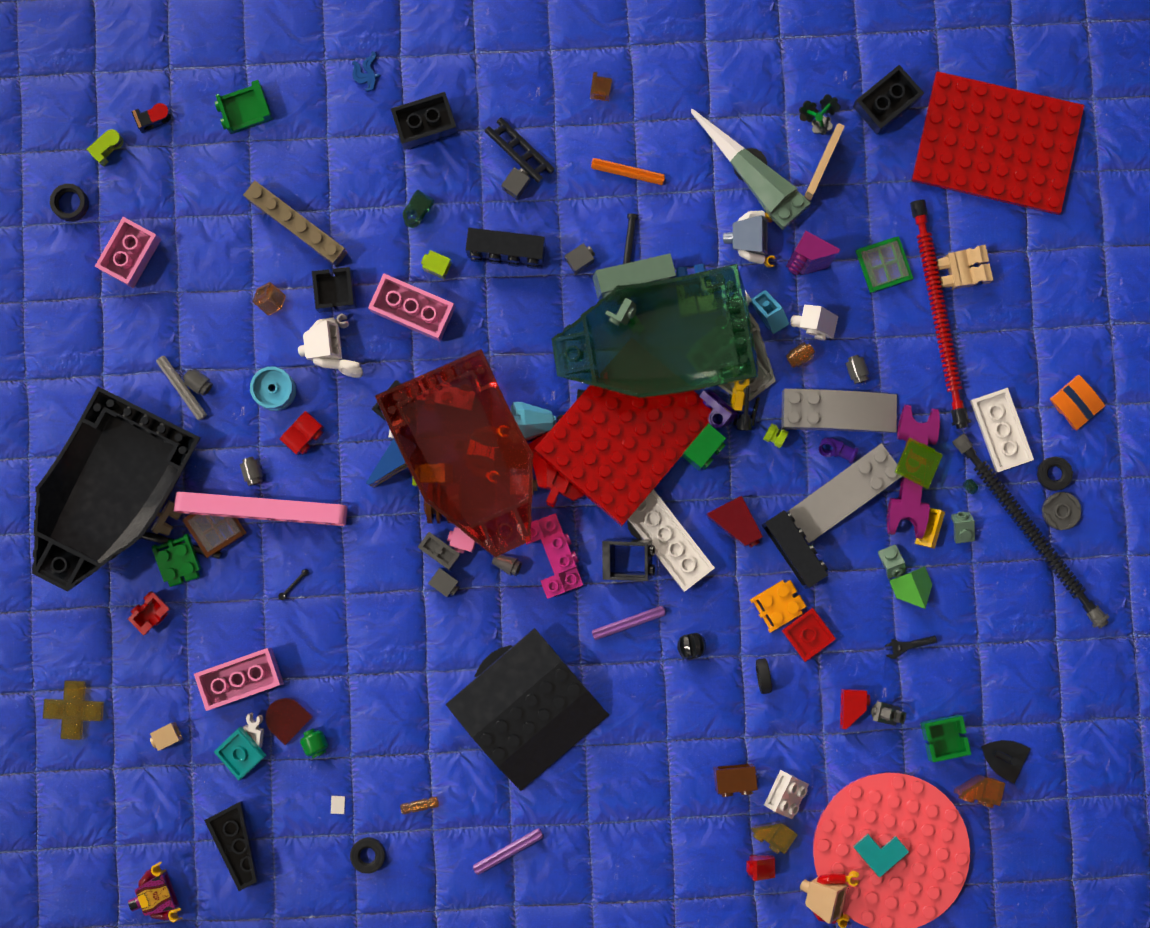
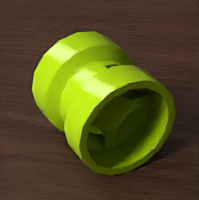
[763,423,789,448]

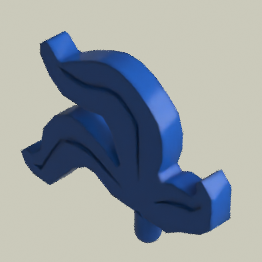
[352,51,380,92]

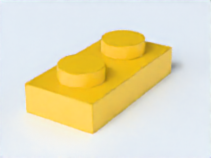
[915,508,945,549]

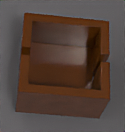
[713,763,758,797]

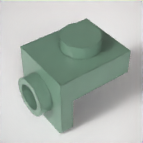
[605,298,637,326]
[951,512,975,544]
[878,545,906,579]

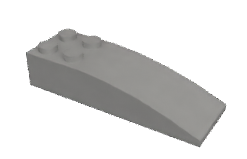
[781,389,897,433]
[786,443,904,543]

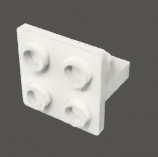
[764,770,809,819]

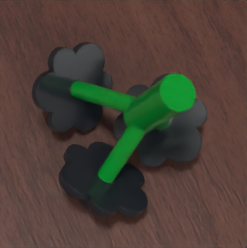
[799,94,841,135]

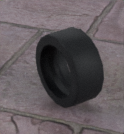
[50,184,89,222]

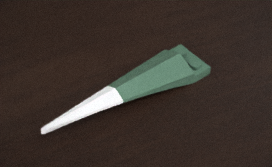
[691,109,811,230]

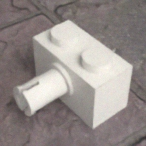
[790,305,838,341]

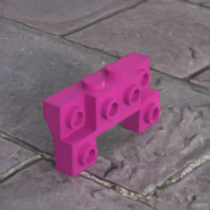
[520,513,583,599]

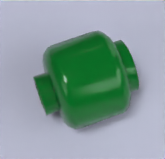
[300,728,329,759]

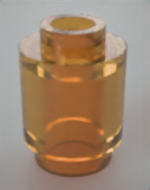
[785,342,815,368]

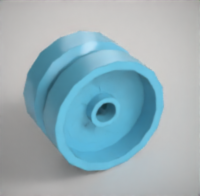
[250,367,296,411]

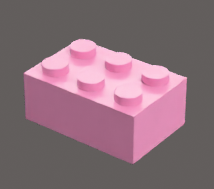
[95,217,161,289]

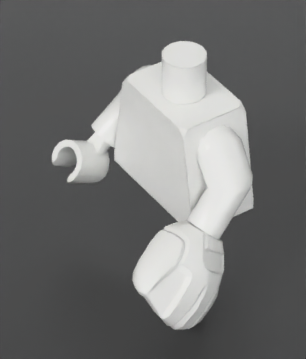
[298,314,363,378]

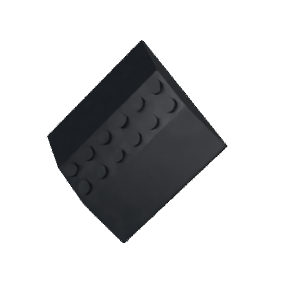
[445,628,609,791]

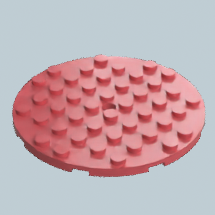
[813,772,970,928]

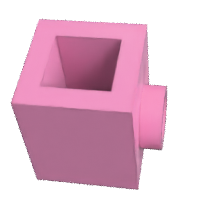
[447,527,478,554]

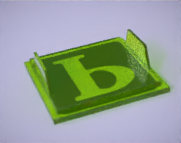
[895,438,943,489]

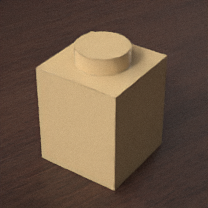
[150,722,183,751]

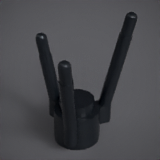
[729,386,760,431]

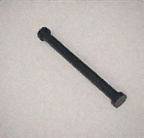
[616,214,639,304]

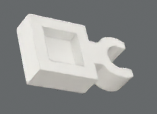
[243,713,264,748]

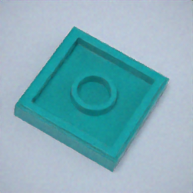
[214,726,267,781]

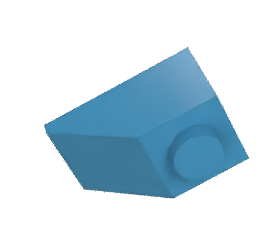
[751,290,789,334]

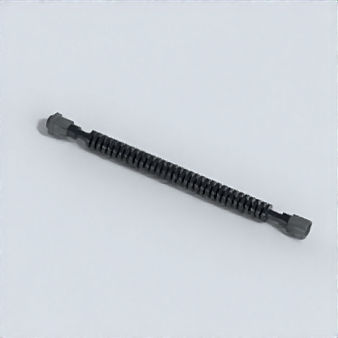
[952,433,1109,629]

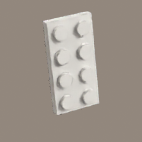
[970,388,1034,473]

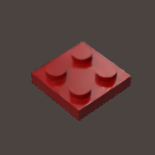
[781,608,836,662]

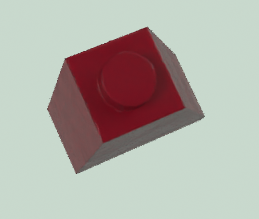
[706,496,763,548]

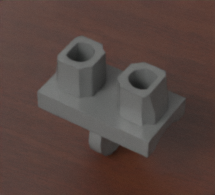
[871,701,906,726]

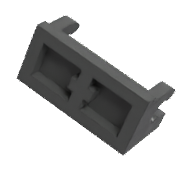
[418,532,460,571]

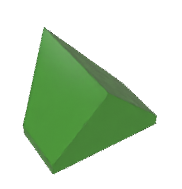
[889,566,932,609]

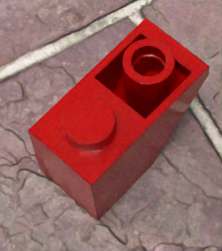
[746,855,775,881]

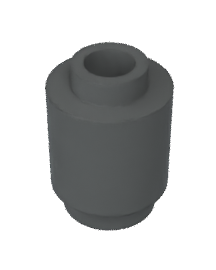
[845,355,869,384]
[183,369,213,396]
[240,457,263,486]

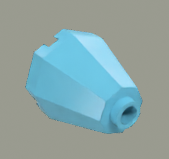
[510,402,556,443]

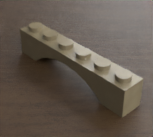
[243,180,348,267]

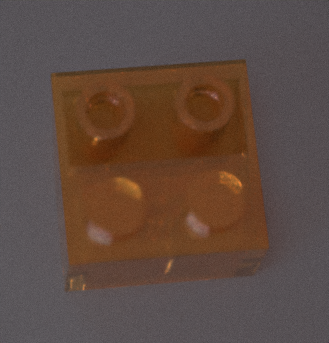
[954,775,1005,808]

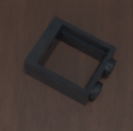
[602,539,655,581]

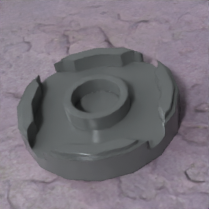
[1042,492,1081,530]

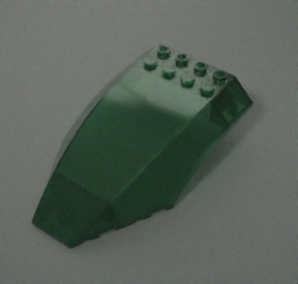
[551,264,758,398]

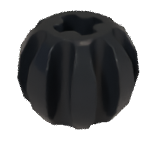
[677,633,706,659]

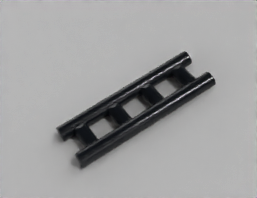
[484,117,555,184]

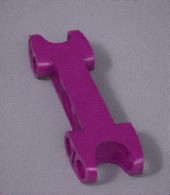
[887,404,940,539]

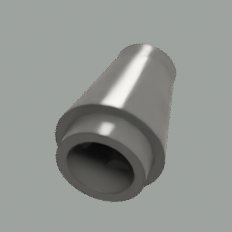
[492,553,522,576]

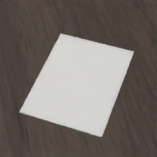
[331,796,345,814]

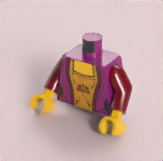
[128,861,183,922]

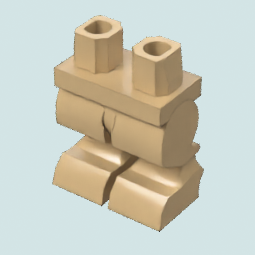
[937,245,993,290]

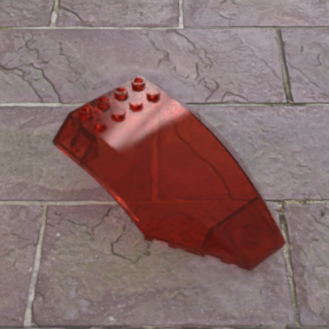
[375,349,533,557]

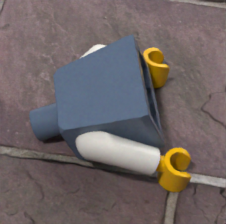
[723,211,776,268]

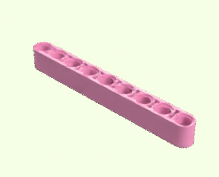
[174,492,348,526]

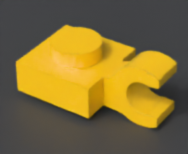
[731,375,750,411]

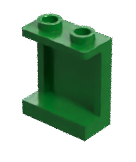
[214,80,273,134]

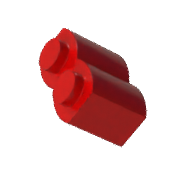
[280,411,324,455]

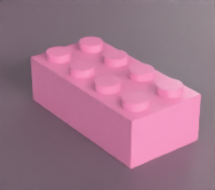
[368,274,455,342]
[194,648,284,711]

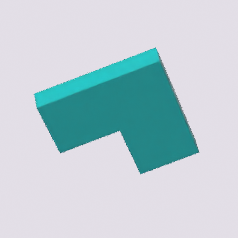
[853,834,909,878]

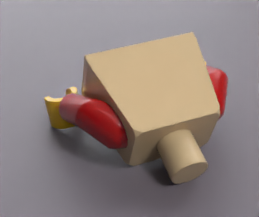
[800,871,859,928]

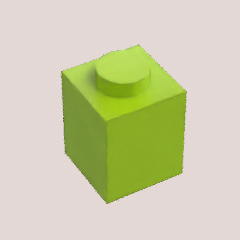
[421,250,452,280]

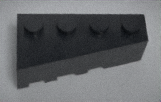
[204,801,258,891]

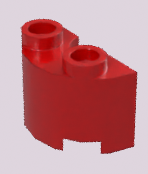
[128,591,171,636]

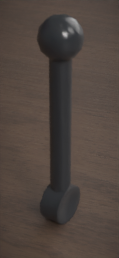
[278,569,309,600]

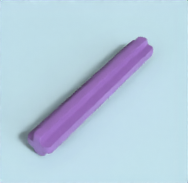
[592,606,666,640]
[473,828,543,875]

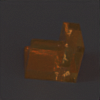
[590,72,612,101]
[253,282,286,315]

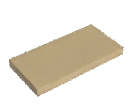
[804,123,845,202]

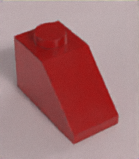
[840,689,870,729]

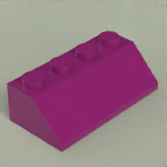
[786,231,840,275]

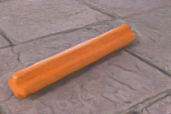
[591,158,665,185]

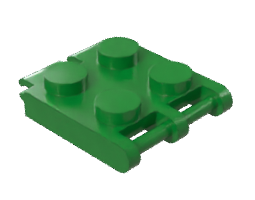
[152,534,201,587]

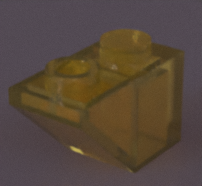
[751,821,798,854]

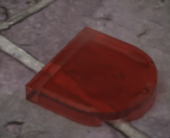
[265,698,313,745]

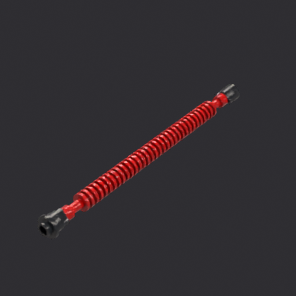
[910,200,971,429]

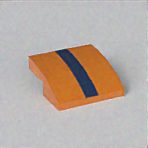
[1050,375,1105,430]

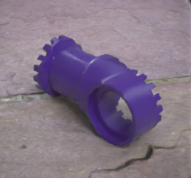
[819,437,859,464]

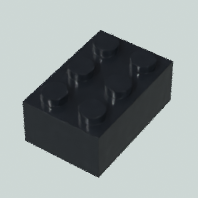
[853,65,924,135]
[391,92,458,150]

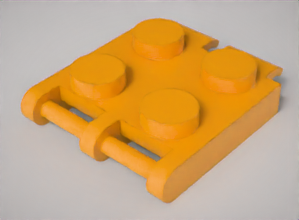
[750,580,806,633]

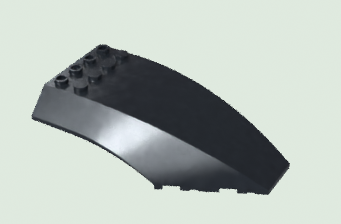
[32,387,200,592]

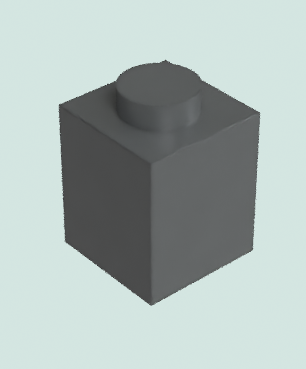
[501,167,530,200]
[565,243,595,275]
[428,568,460,597]

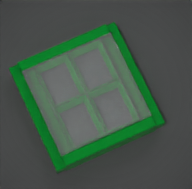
[855,236,914,293]

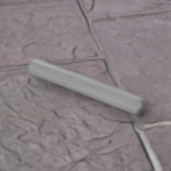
[156,356,207,421]

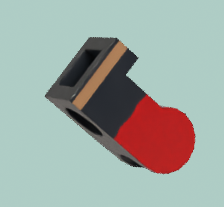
[131,103,172,133]

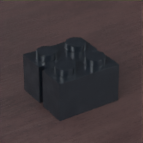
[312,267,357,313]

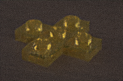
[43,680,104,740]

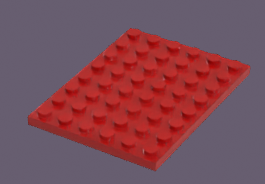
[911,71,1084,215]
[533,338,713,527]

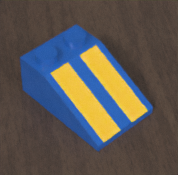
[366,434,421,488]

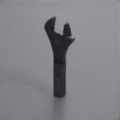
[885,635,937,659]

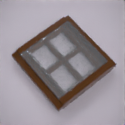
[182,514,247,558]

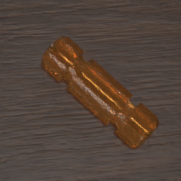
[400,797,439,815]

